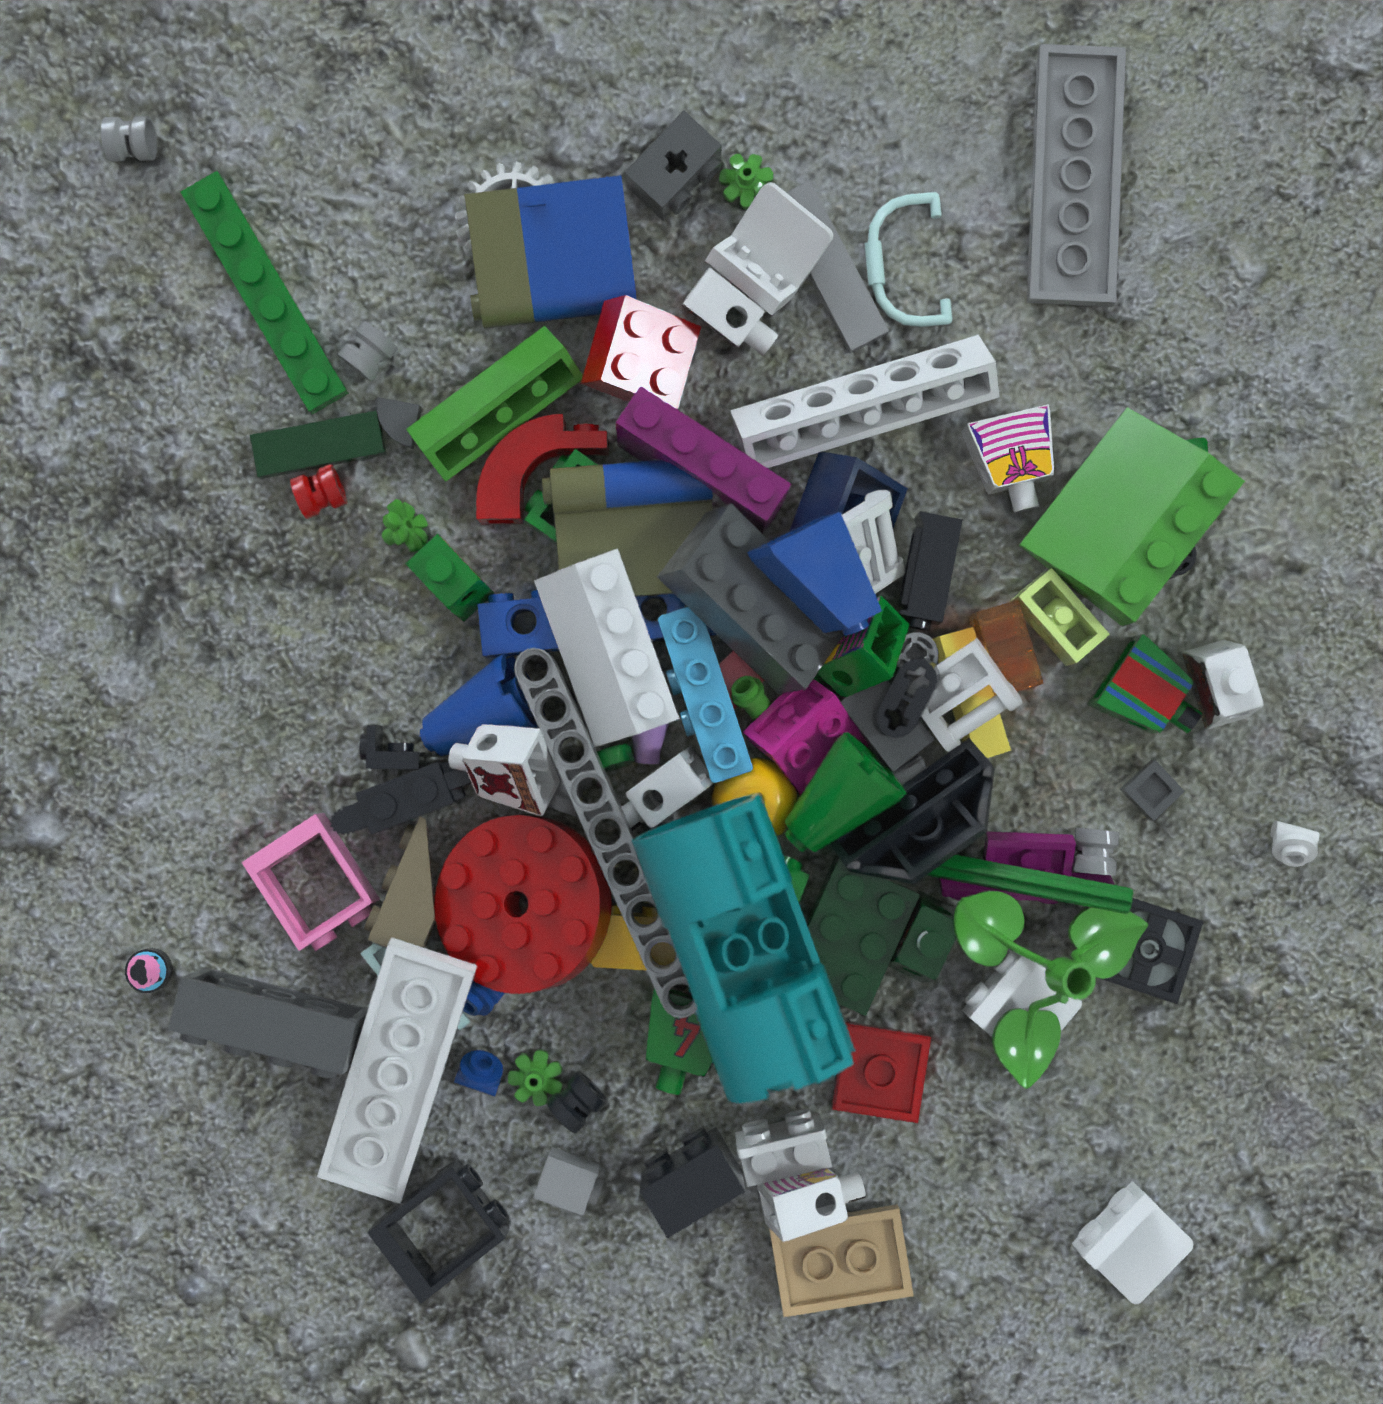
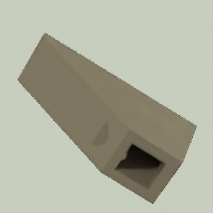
[364,816,436,949]

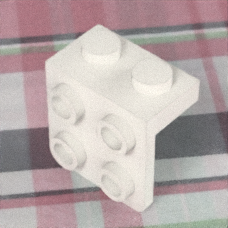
[705,182,833,315]
[961,949,1082,1036]
[1072,1181,1193,1304]

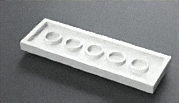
[317,938,477,1204]

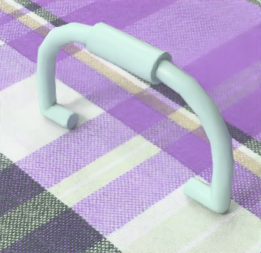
[864,192,952,327]

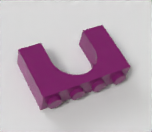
[616,385,791,534]

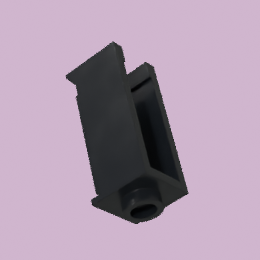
[898,511,963,631]

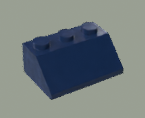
[789,451,908,532]

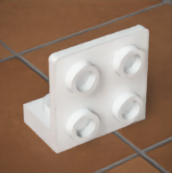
[735,1109,832,1187]

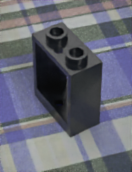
[367,1158,510,1304]

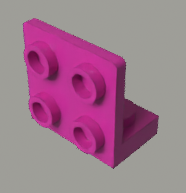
[743,679,868,796]

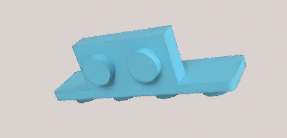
[658,607,753,783]

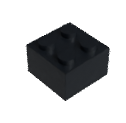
[639,1127,745,1239]

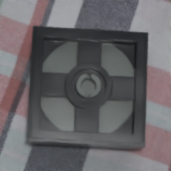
[1099,898,1204,1004]

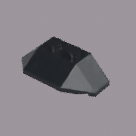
[830,738,995,884]

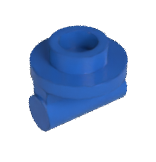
[463,980,505,1016]
[454,1050,503,1097]

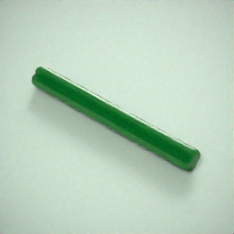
[926,855,1133,914]

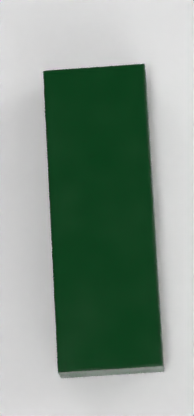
[250,410,387,479]

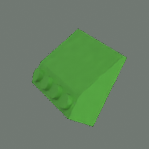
[1018,407,1245,626]

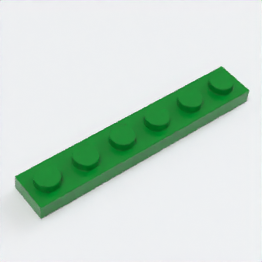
[180,171,349,415]

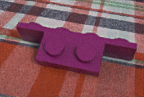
[938,831,1115,904]

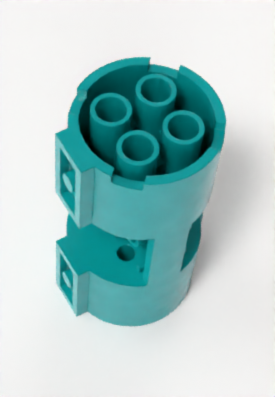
[631,793,855,1103]

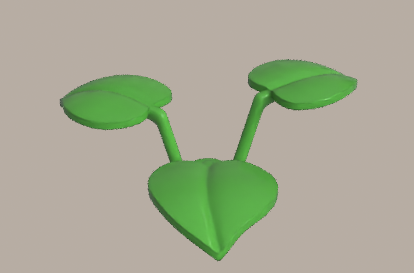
[954,891,1148,1089]

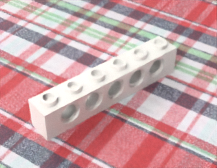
[730,335,1000,468]

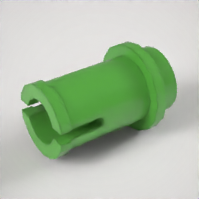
[731,676,772,722]

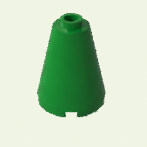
[785,732,907,852]

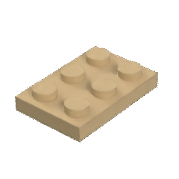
[769,1204,914,1317]

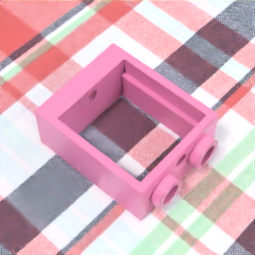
[241,813,380,951]

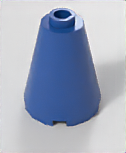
[420,654,545,756]

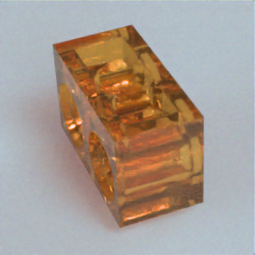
[968,600,1044,696]

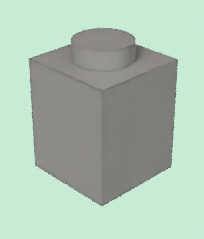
[533,1147,604,1216]

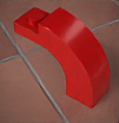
[476,414,609,525]

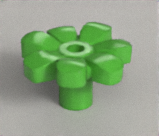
[719,154,774,210]
[382,499,428,552]
[508,1049,563,1106]

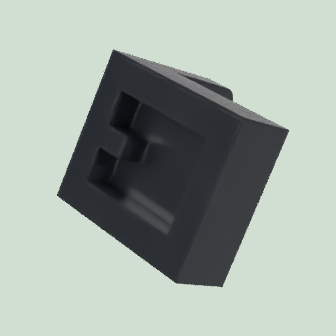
[359,725,426,769]

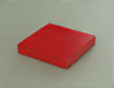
[831,1021,931,1123]

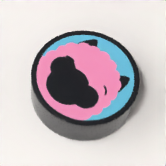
[125,948,173,993]

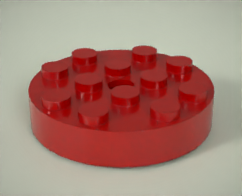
[435,815,612,994]

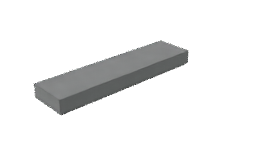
[786,180,889,354]

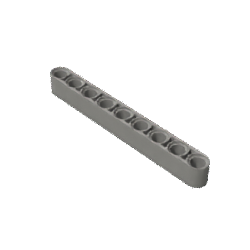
[514,648,697,1018]

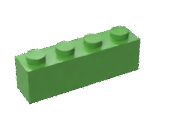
[406,326,583,482]

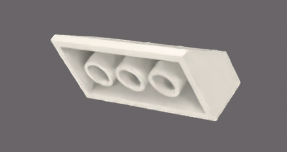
[534,549,679,747]

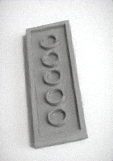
[1027,44,1126,307]

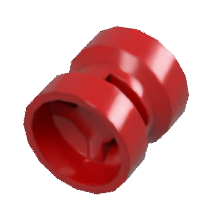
[290,464,348,519]

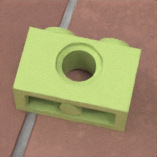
[1009,568,1110,666]

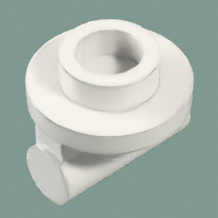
[1270,821,1319,867]

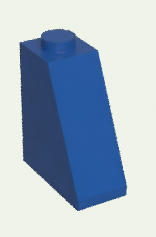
[747,512,882,636]

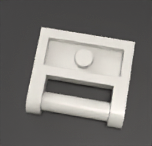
[842,490,905,594]
[908,638,1023,752]

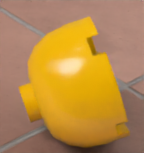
[712,757,797,837]

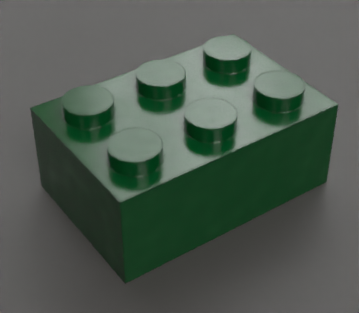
[806,856,920,1016]

